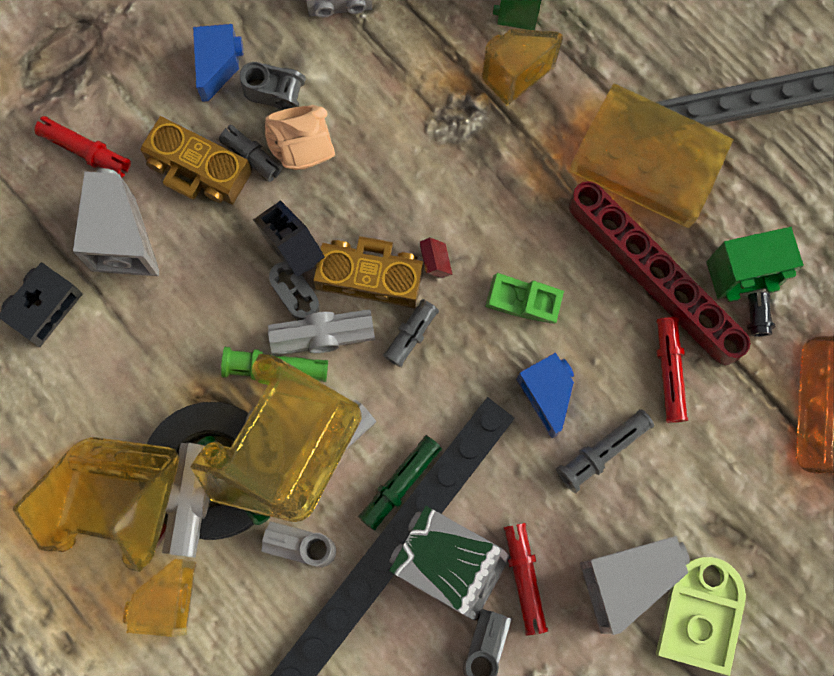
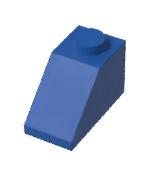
[193,24,244,102]
[516,353,574,438]

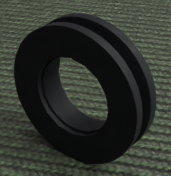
[140,402,280,540]

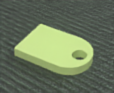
[656,557,746,676]

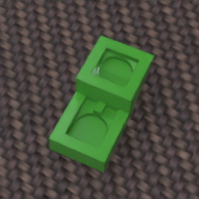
[485,273,564,324]

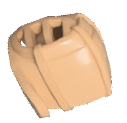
[265,105,335,170]

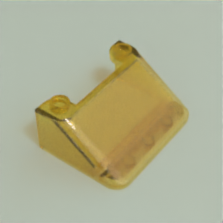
[190,354,362,522]
[13,437,180,572]

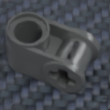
[240,62,306,110]

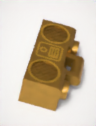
[140,116,252,205]
[313,236,423,308]

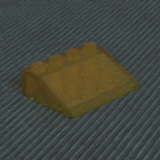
[570,83,734,228]

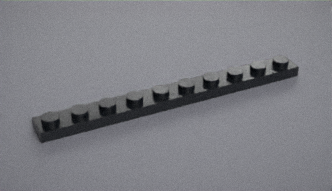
[270,397,515,676]

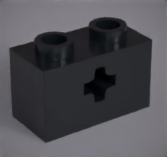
[253,200,325,277]
[0,262,83,347]

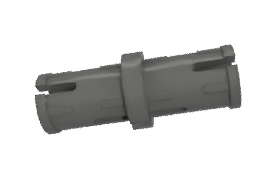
[219,125,283,182]
[383,299,439,367]

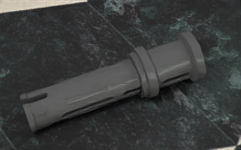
[556,409,654,493]

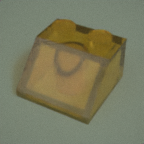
[482,29,563,106]
[123,559,196,637]

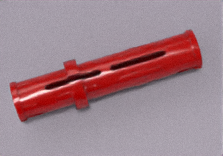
[34,116,131,178]
[656,317,689,423]
[503,523,548,636]

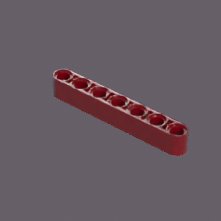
[569,181,751,365]

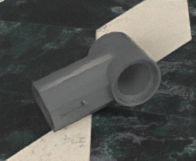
[463,609,512,676]

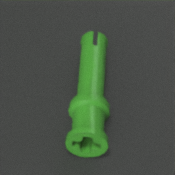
[221,346,328,382]

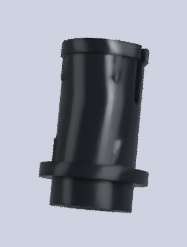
[747,292,775,337]

